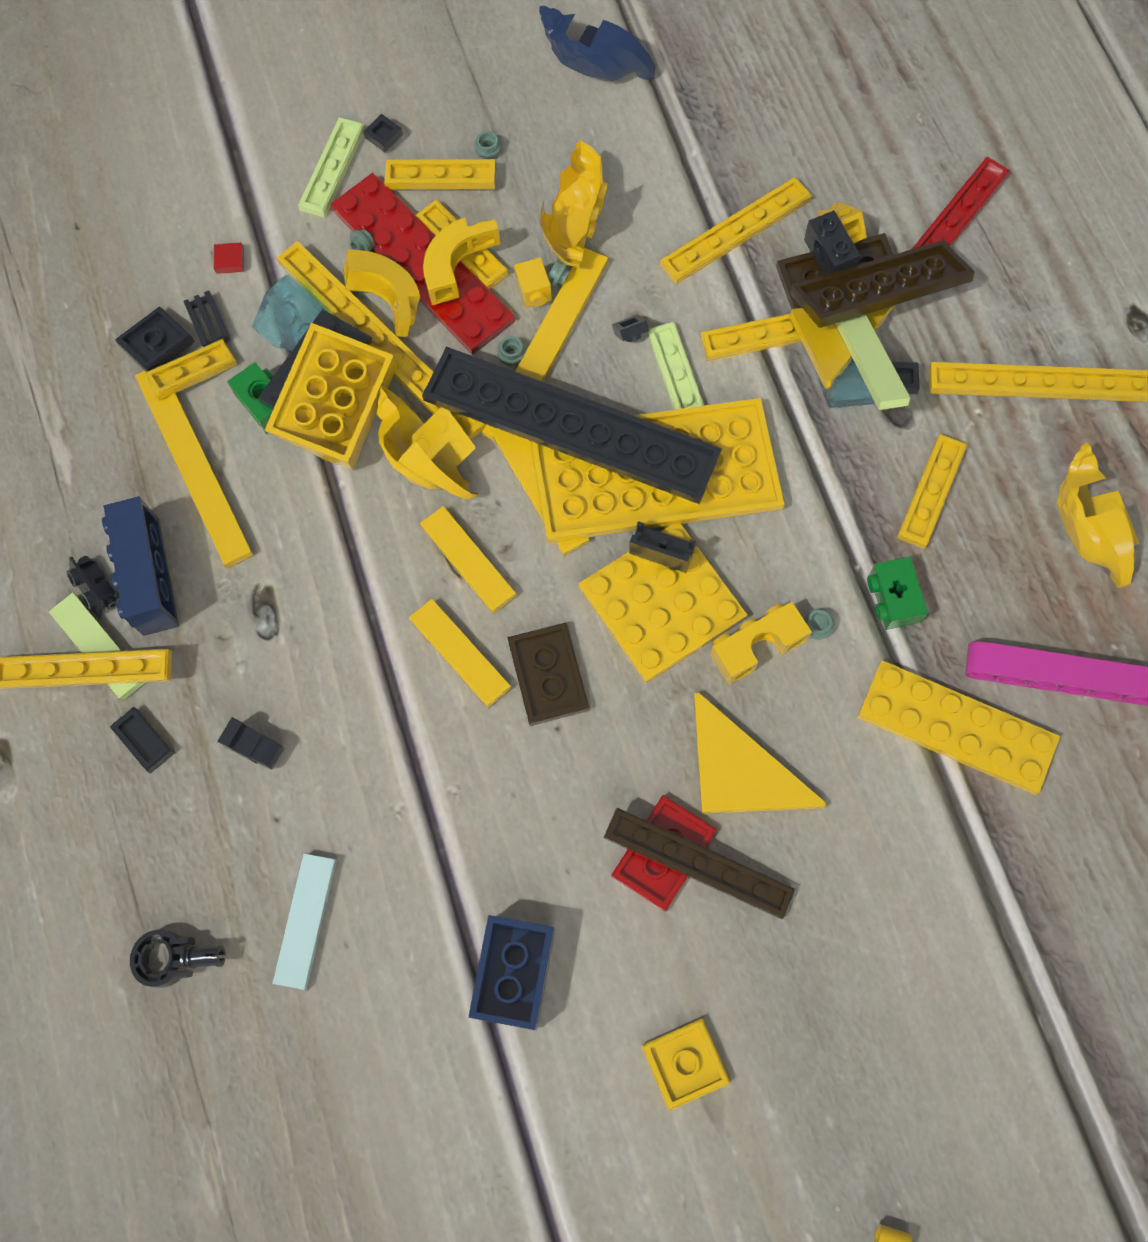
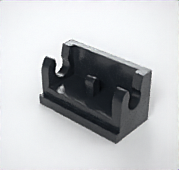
[629,521,697,573]

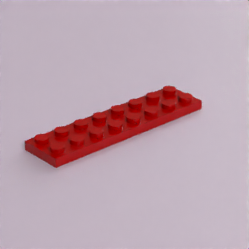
[330,172,515,355]

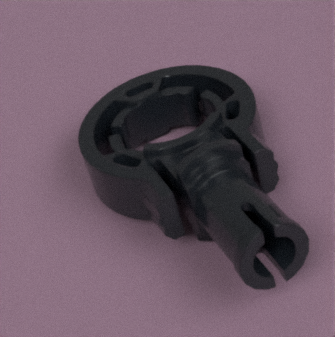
[130,930,226,988]

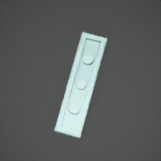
[272,854,337,991]

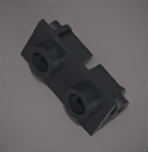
[67,556,118,619]

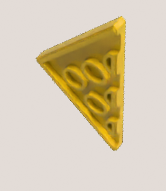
[790,305,896,389]
[694,693,826,814]

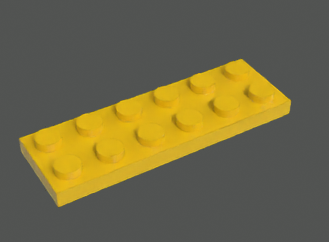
[857,660,1060,796]

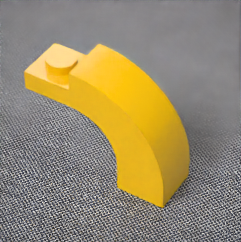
[423,217,501,305]
[343,249,420,337]

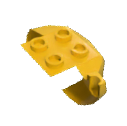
[540,140,608,267]
[376,386,478,500]
[1057,442,1140,588]

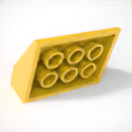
[265,323,397,471]

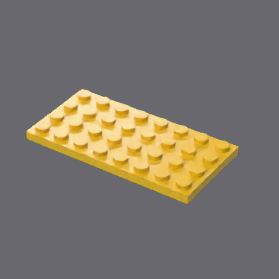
[530,398,785,543]

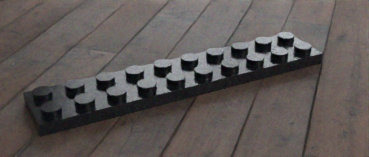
[422,346,722,505]

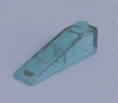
[252,275,323,351]

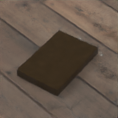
[507,622,590,726]

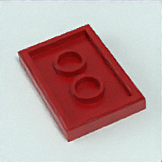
[611,795,717,912]

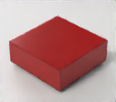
[214,242,244,274]

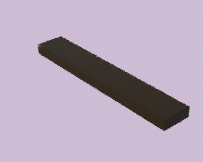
[603,808,795,919]

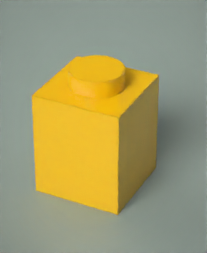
[514,257,552,308]

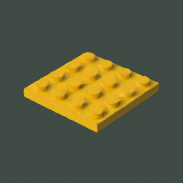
[578,524,748,684]

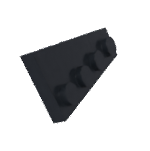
[258,309,372,410]

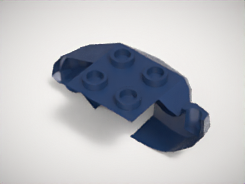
[539,5,656,82]

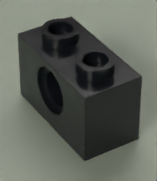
[804,210,861,275]

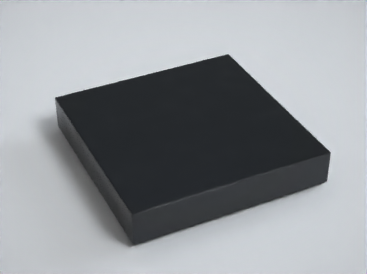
[115,306,195,372]

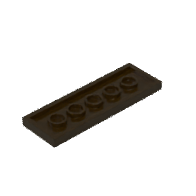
[791,240,975,328]

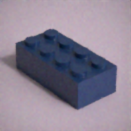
[102,496,179,636]

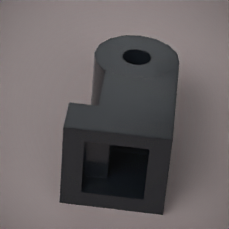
[217,717,285,770]

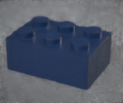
[468,915,555,1031]

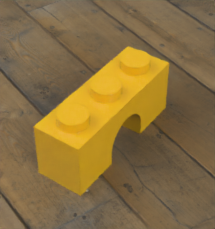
[710,601,812,685]

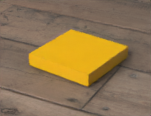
[641,1018,731,1111]

